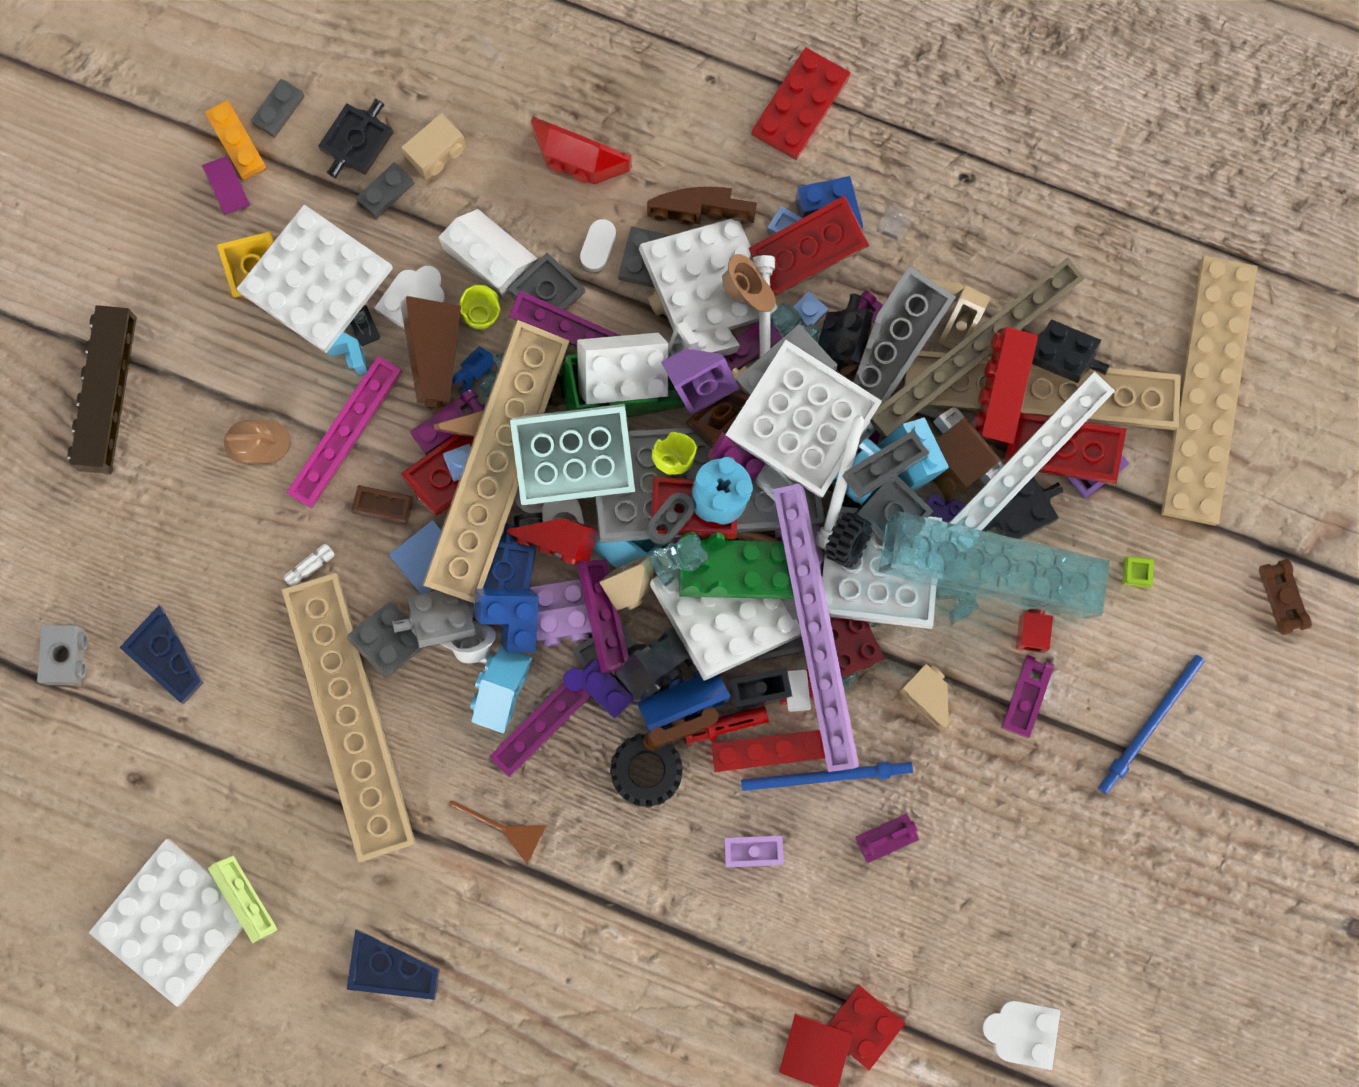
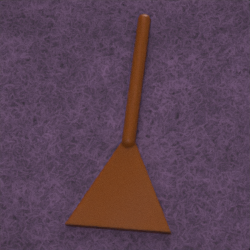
[449,801,547,864]

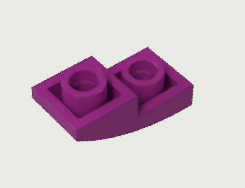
[202,156,250,216]

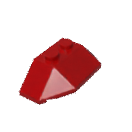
[531,116,632,184]

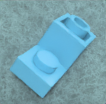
[328,332,368,376]

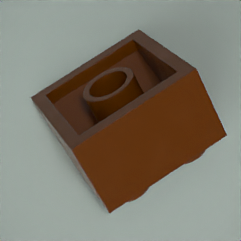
[686,391,750,449]
[933,418,1001,502]

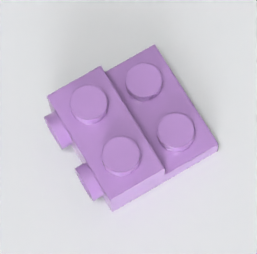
[529,579,592,647]

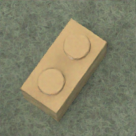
[402,113,466,180]

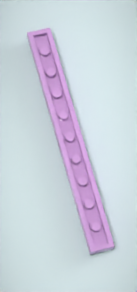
[773,483,859,772]

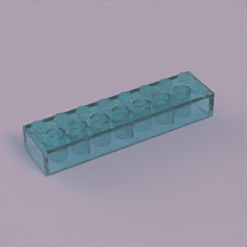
[879,511,1110,619]

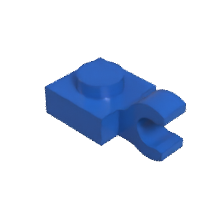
[452,346,497,394]

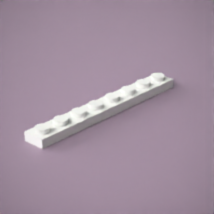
[941,372,1115,552]

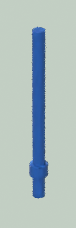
[1098,655,1205,795]
[741,761,913,791]

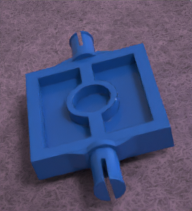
[483,524,536,589]

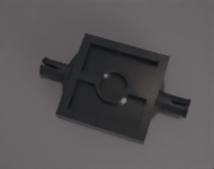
[318,98,393,179]
[818,293,874,373]
[1023,319,1110,383]
[979,476,1063,545]

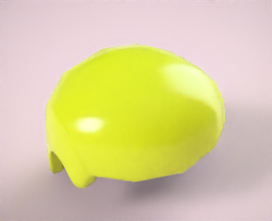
[459,285,501,330]
[651,432,698,475]

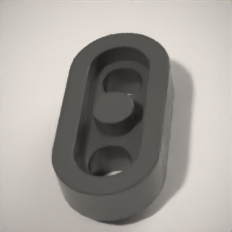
[647,493,695,545]

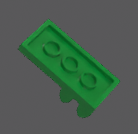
[678,532,794,599]

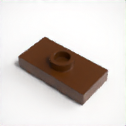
[351,485,414,525]

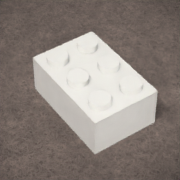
[577,333,668,404]

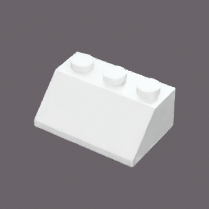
[438,209,538,299]

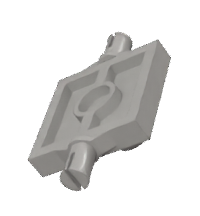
[392,591,476,648]

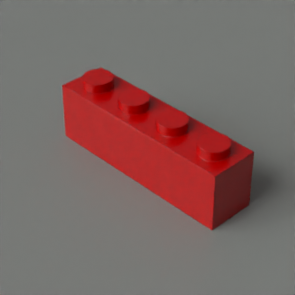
[972,327,1038,445]

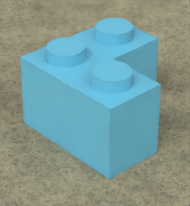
[470,646,532,733]

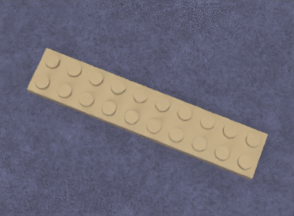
[1161,255,1258,526]
[422,320,569,604]
[904,351,1181,430]
[282,573,416,863]

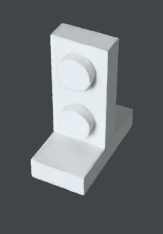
[668,322,740,358]

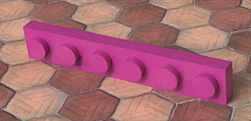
[286,356,403,509]

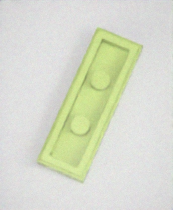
[208,856,278,943]

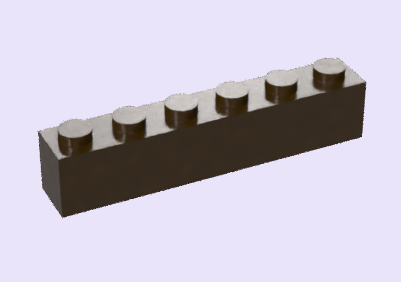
[67,305,137,474]

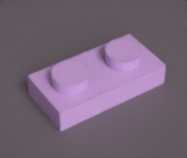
[724,836,784,867]

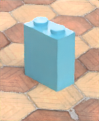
[877,417,949,492]

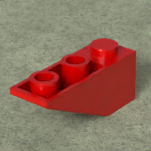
[507,518,599,565]

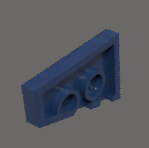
[119,605,204,704]
[346,929,440,1000]

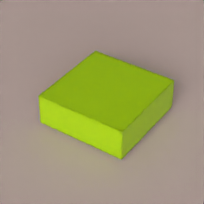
[1122,556,1154,588]

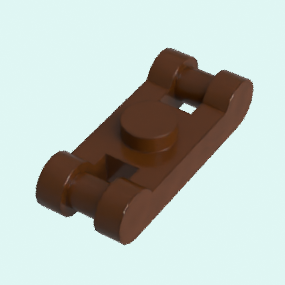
[1259,559,1312,635]
[643,707,719,750]

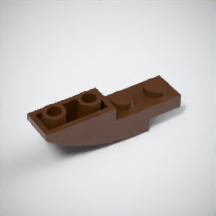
[647,187,757,226]

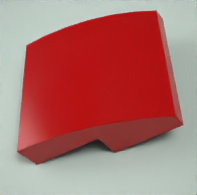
[779,1013,853,1087]

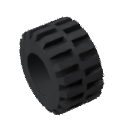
[610,733,683,807]

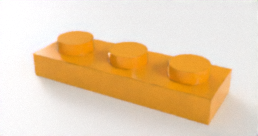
[205,100,267,181]

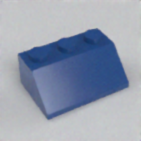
[637,671,730,732]

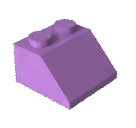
[661,348,740,415]

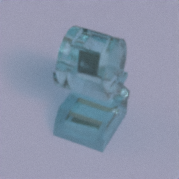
[770,302,820,342]
[648,535,708,586]
[935,569,979,625]

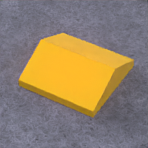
[217,231,274,298]

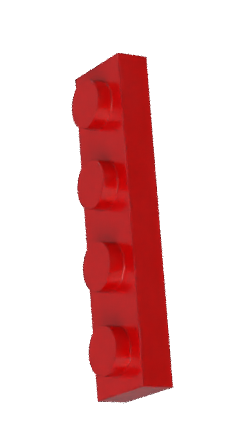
[711,730,826,773]

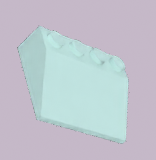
[510,404,635,505]

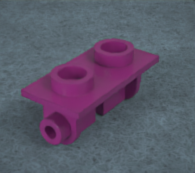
[855,813,919,864]

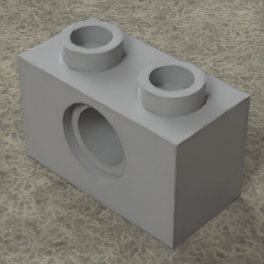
[37,625,88,685]

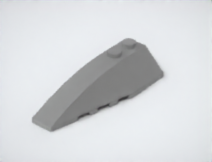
[853,266,956,406]

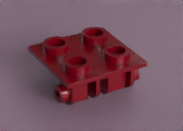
[830,618,885,678]

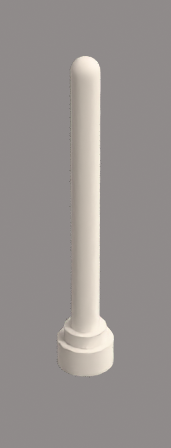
[753,255,775,358]
[815,416,865,549]

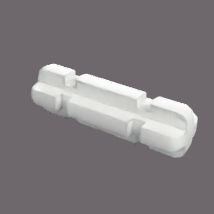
[284,544,335,587]

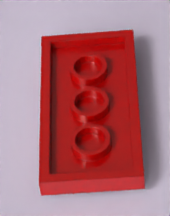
[751,47,851,161]
[748,196,870,296]
[1004,413,1127,484]

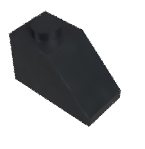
[730,668,793,709]

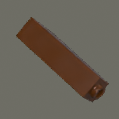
[401,296,461,410]

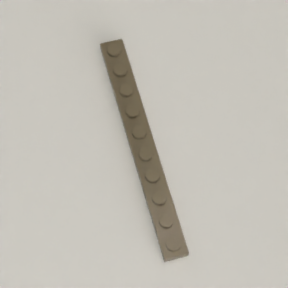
[870,257,1085,439]

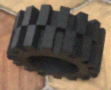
[825,512,872,568]

